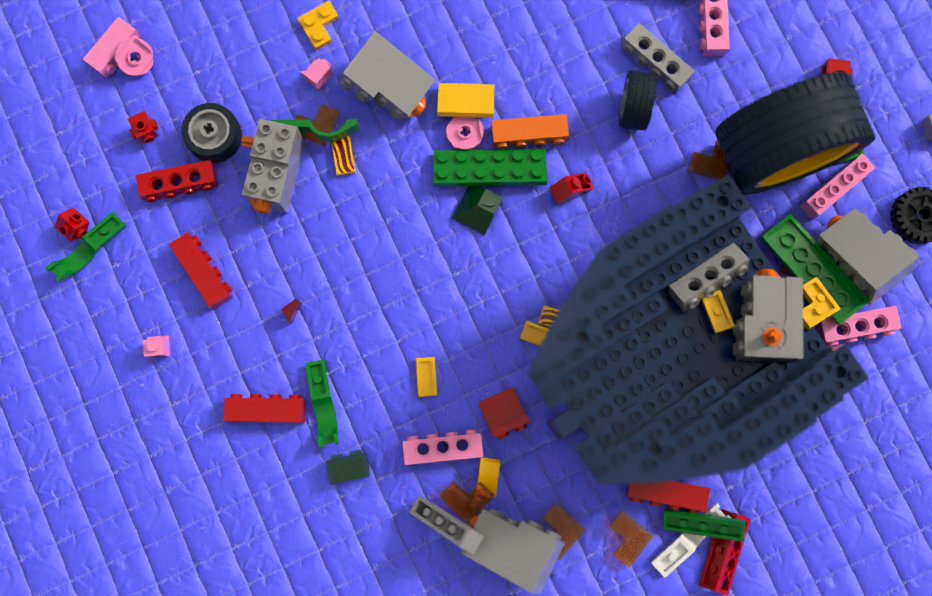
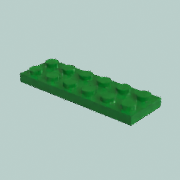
[433,149,547,187]
[760,214,870,326]

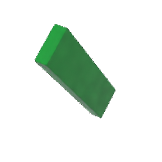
[662,509,746,542]

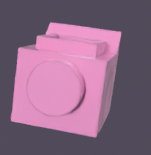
[301,58,333,90]
[143,336,170,359]

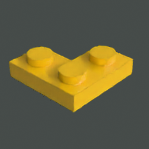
[297,1,339,51]
[803,277,840,330]

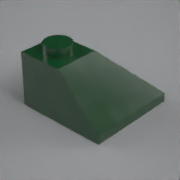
[451,186,503,235]

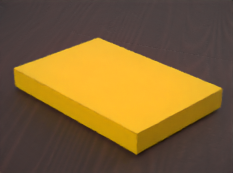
[437,83,494,118]

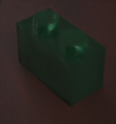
[326,450,371,484]

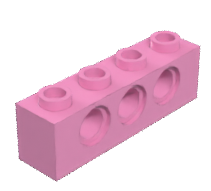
[698,0,730,56]
[799,154,875,220]
[815,306,902,347]
[403,430,483,465]

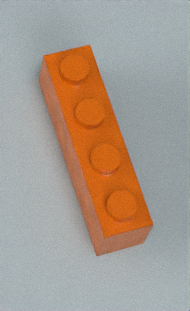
[491,114,569,149]

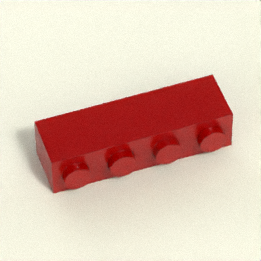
[169,232,233,310]
[223,394,306,423]
[625,481,710,514]

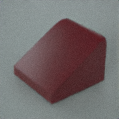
[281,299,301,323]

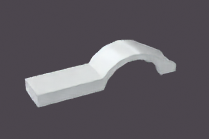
[651,503,731,578]

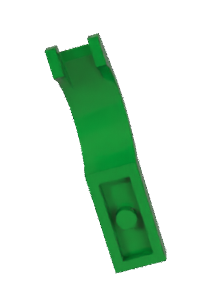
[271,119,359,143]
[45,211,127,282]
[305,359,339,448]

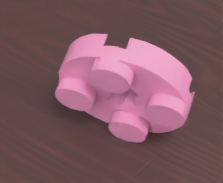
[113,37,154,76]
[446,117,484,150]

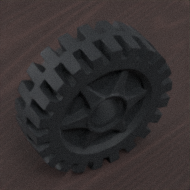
[890,186,932,244]

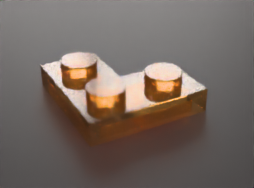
[295,104,339,146]
[688,140,729,180]
[439,480,495,523]
[542,503,585,560]
[609,511,653,568]

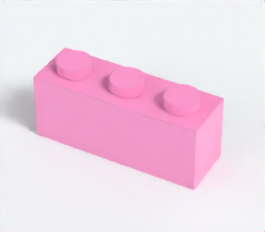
[83,17,141,78]

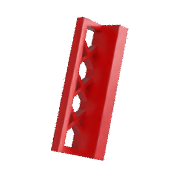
[699,509,751,595]

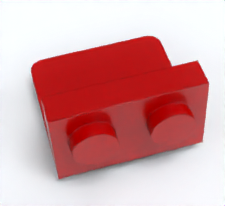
[479,388,530,440]

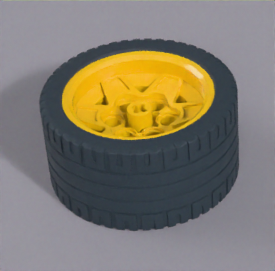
[715,72,876,195]

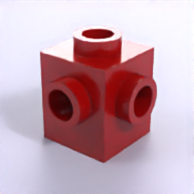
[127,111,159,144]
[55,207,90,242]

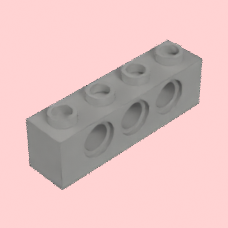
[622,23,695,93]
[669,243,749,311]
[409,495,484,554]

